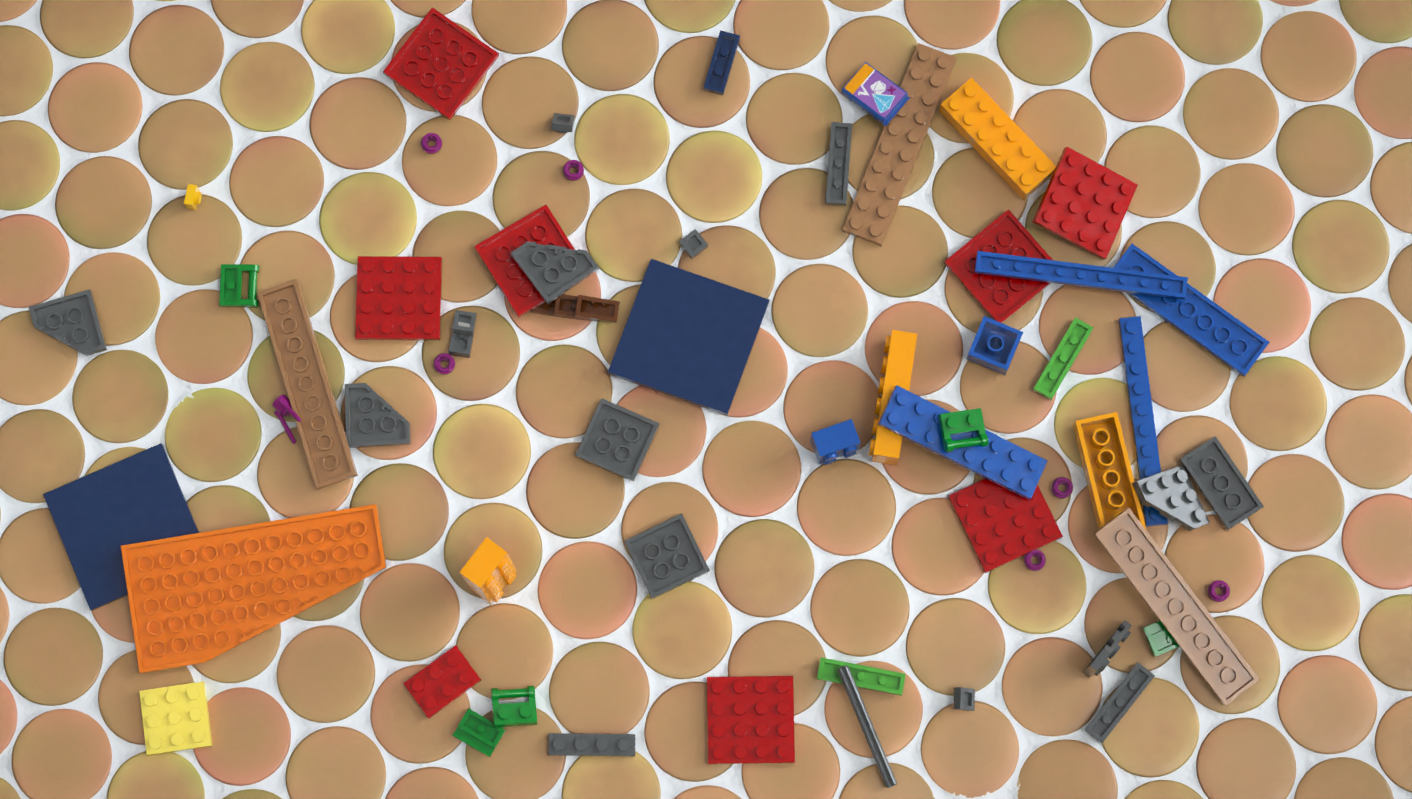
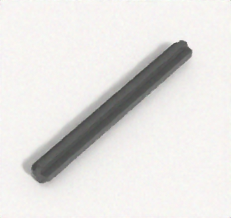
[838,665,897,788]

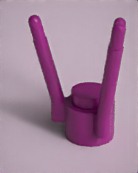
[272,395,301,444]

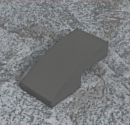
[449,310,477,358]

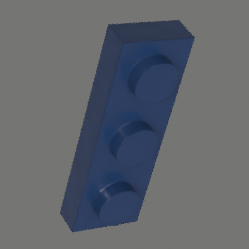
[703,30,740,95]

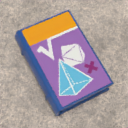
[842,62,910,126]

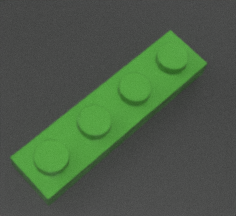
[1033,317,1093,400]
[817,657,906,696]

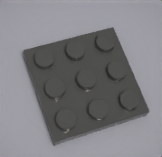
[575,398,660,482]
[624,513,710,599]

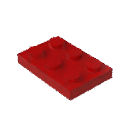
[403,645,482,719]

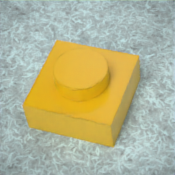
[184,184,202,210]

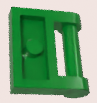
[219,264,260,308]
[938,408,988,452]
[491,686,538,728]

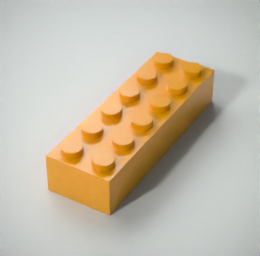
[939,77,1056,200]
[868,330,917,466]
[1073,412,1147,548]
[460,537,517,605]

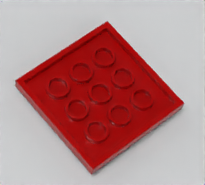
[383,7,499,120]
[1032,147,1138,260]
[474,205,575,318]
[944,209,1053,323]
[355,256,442,340]
[948,479,1063,573]
[707,676,795,764]

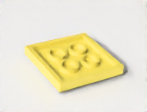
[139,681,212,756]

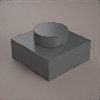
[551,113,575,133]
[679,229,708,259]
[954,687,975,711]

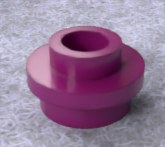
[421,133,442,154]
[563,160,584,181]
[434,353,455,375]
[1051,477,1073,499]
[1024,549,1046,571]
[1208,580,1230,602]

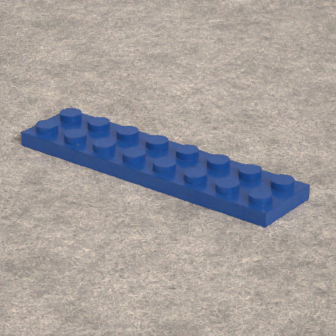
[1114,243,1270,377]
[878,385,1047,500]

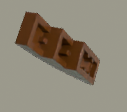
[532,294,620,323]

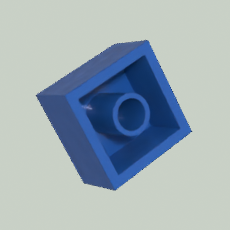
[966,316,1023,375]
[810,419,861,465]

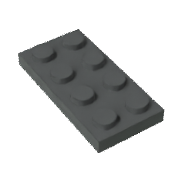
[1179,436,1264,531]

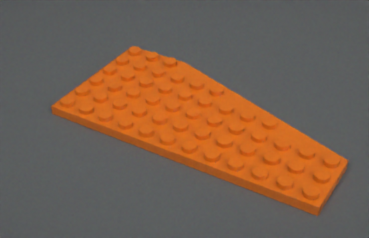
[121,504,387,673]

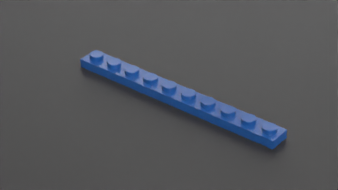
[975,251,1188,300]
[1119,316,1168,527]

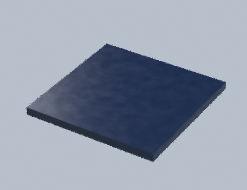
[608,259,770,416]
[43,443,199,611]

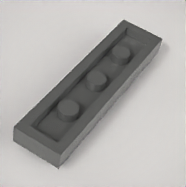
[825,122,852,206]
[1085,662,1155,744]
[548,733,636,757]

